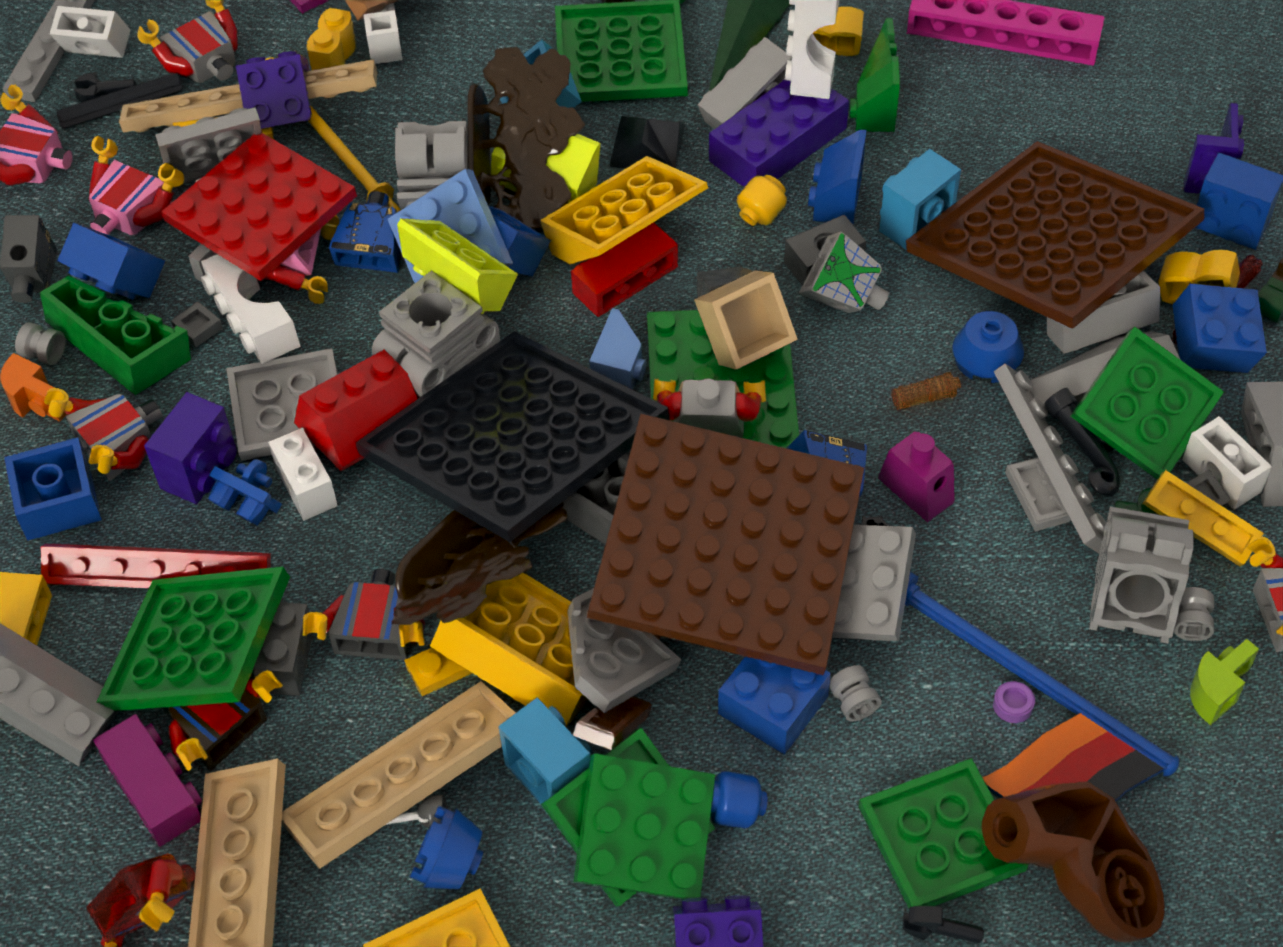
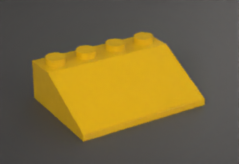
[540,156,708,264]
[430,573,588,727]

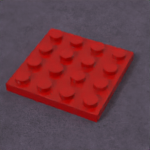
[161,133,357,281]

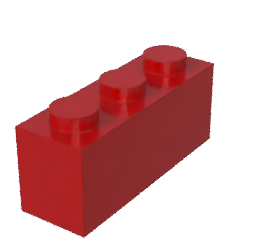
[571,222,678,317]

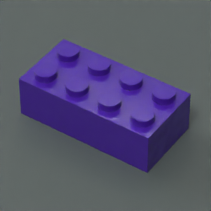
[709,80,849,187]

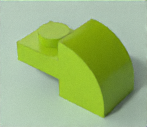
[1190,639,1259,725]

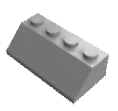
[0,623,118,767]

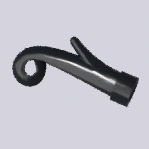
[1044,388,1120,496]

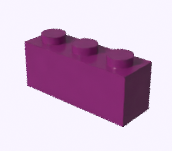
[93,714,202,847]

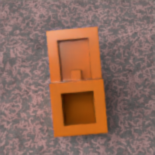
[0,353,67,422]

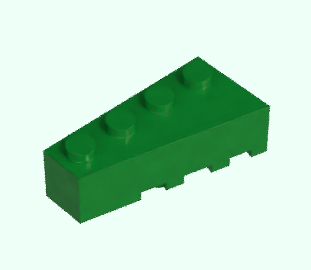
[40,275,191,396]

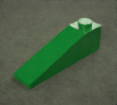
[849,18,900,132]

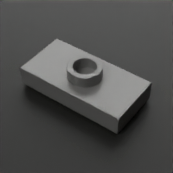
[1005,457,1071,532]

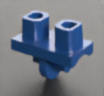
[208,459,282,526]

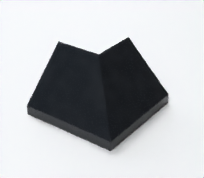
[610,116,685,169]

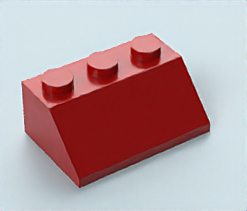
[294,349,418,471]

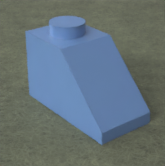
[589,308,647,390]

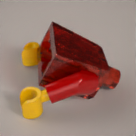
[86,853,195,947]

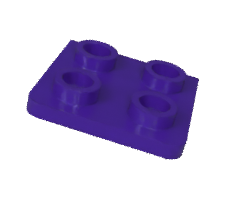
[236,51,312,129]
[1184,103,1244,194]
[673,895,763,947]

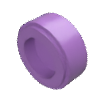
[993,681,1035,723]

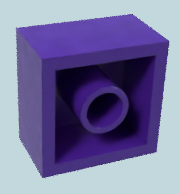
[144,392,237,505]

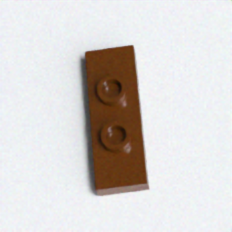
[573,696,652,750]

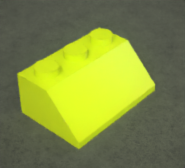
[491,134,601,204]
[397,218,518,314]

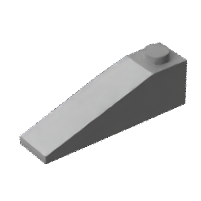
[1030,331,1180,412]

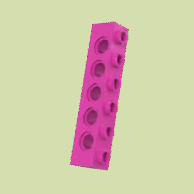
[907,0,1105,66]

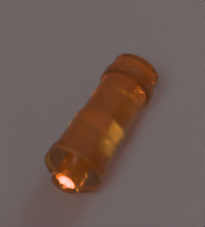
[891,372,961,410]

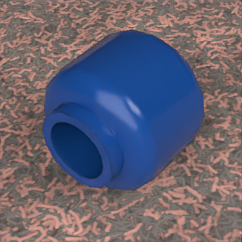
[710,771,768,829]

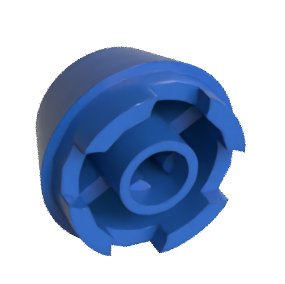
[953,311,1024,383]
[409,806,484,889]

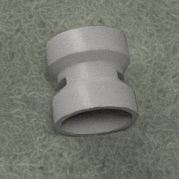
[15,322,66,365]
[1174,587,1214,641]
[829,665,882,721]

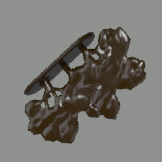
[467,47,586,229]
[391,502,568,625]

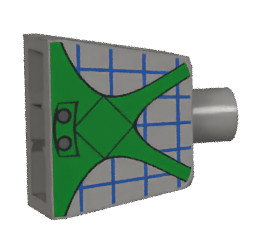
[799,232,889,313]

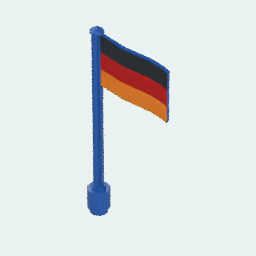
[905,571,1179,801]

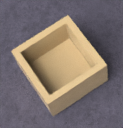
[694,270,798,369]

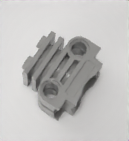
[395,121,468,210]
[372,270,500,398]
[1089,507,1193,644]

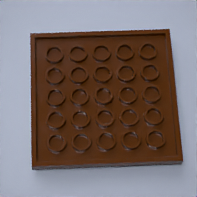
[906,141,1205,329]
[587,414,865,675]

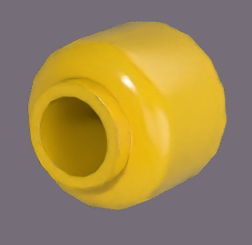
[737,175,787,226]

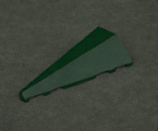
[709,0,792,91]

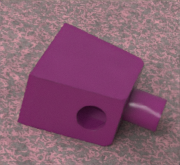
[878,432,955,523]

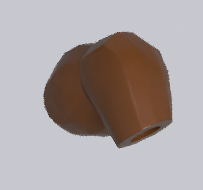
[982,782,1165,943]

